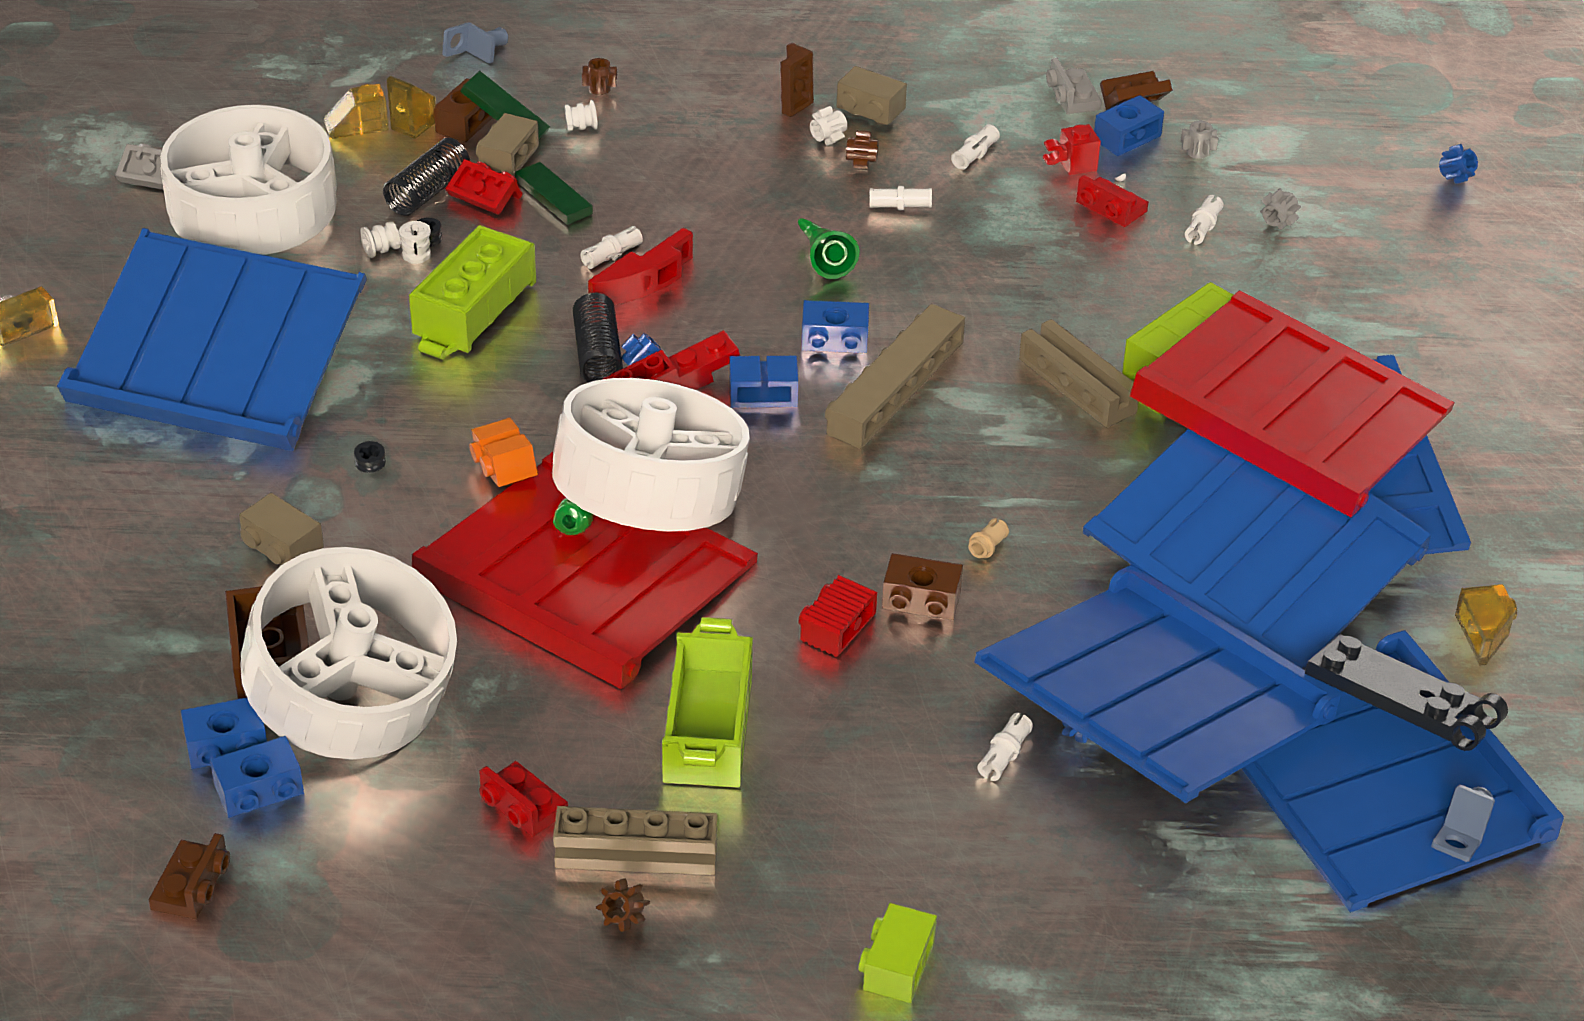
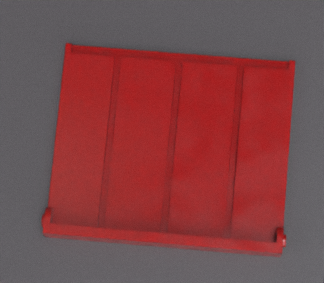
[1130,290,1455,518]
[411,452,758,690]

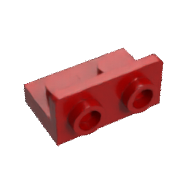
[445,159,523,215]
[1076,175,1149,227]
[479,761,568,837]

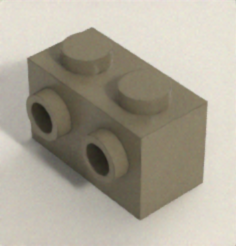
[837,66,907,125]
[476,113,539,176]
[239,493,324,565]

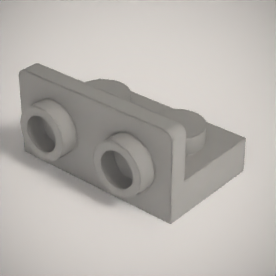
[1046,58,1102,114]
[115,144,164,190]

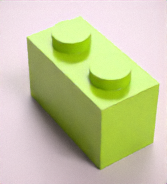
[858,903,937,1004]

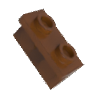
[780,42,814,117]
[1100,71,1173,110]
[148,833,230,920]

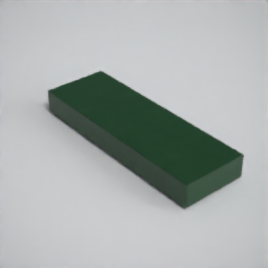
[460,70,550,140]
[515,162,593,225]

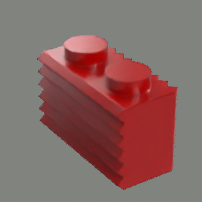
[798,575,877,657]

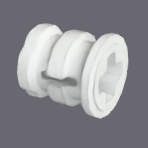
[564,100,598,132]
[361,221,401,258]
[399,221,431,264]

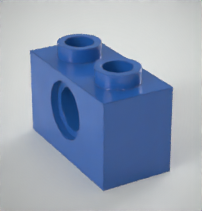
[1094,95,1164,156]
[801,300,869,353]
[181,698,267,770]
[210,736,304,818]

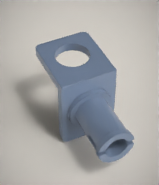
[442,22,508,64]
[1431,785,1495,862]

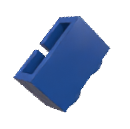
[729,356,798,408]

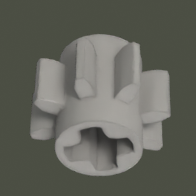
[1180,121,1219,159]
[1260,188,1301,230]

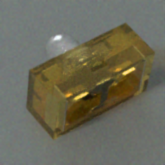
[0,286,59,348]

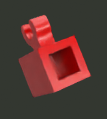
[1043,124,1101,176]

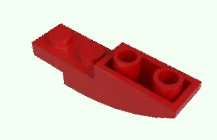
[588,227,693,308]
[603,330,740,390]

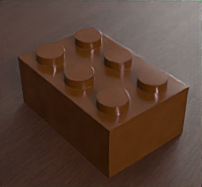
[225,586,309,699]

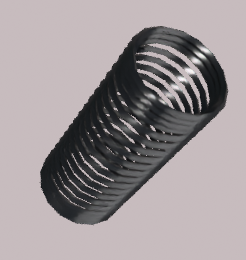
[383,138,470,216]
[573,293,623,383]

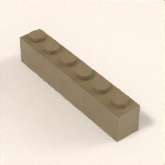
[825,303,965,449]

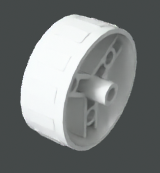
[160,105,337,255]
[552,378,750,531]
[240,547,457,760]

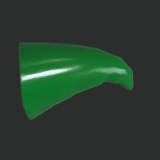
[798,218,860,279]

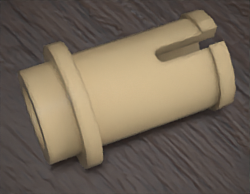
[968,518,1009,558]

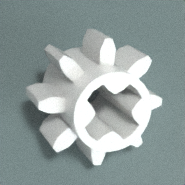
[810,106,847,146]

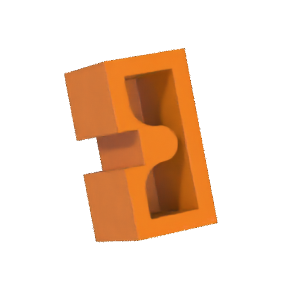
[469,418,538,487]

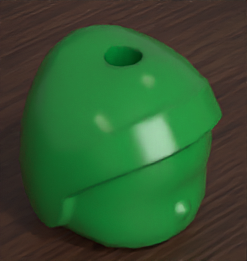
[553,498,593,535]

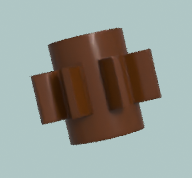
[582,58,617,95]
[846,130,879,169]
[596,878,650,932]

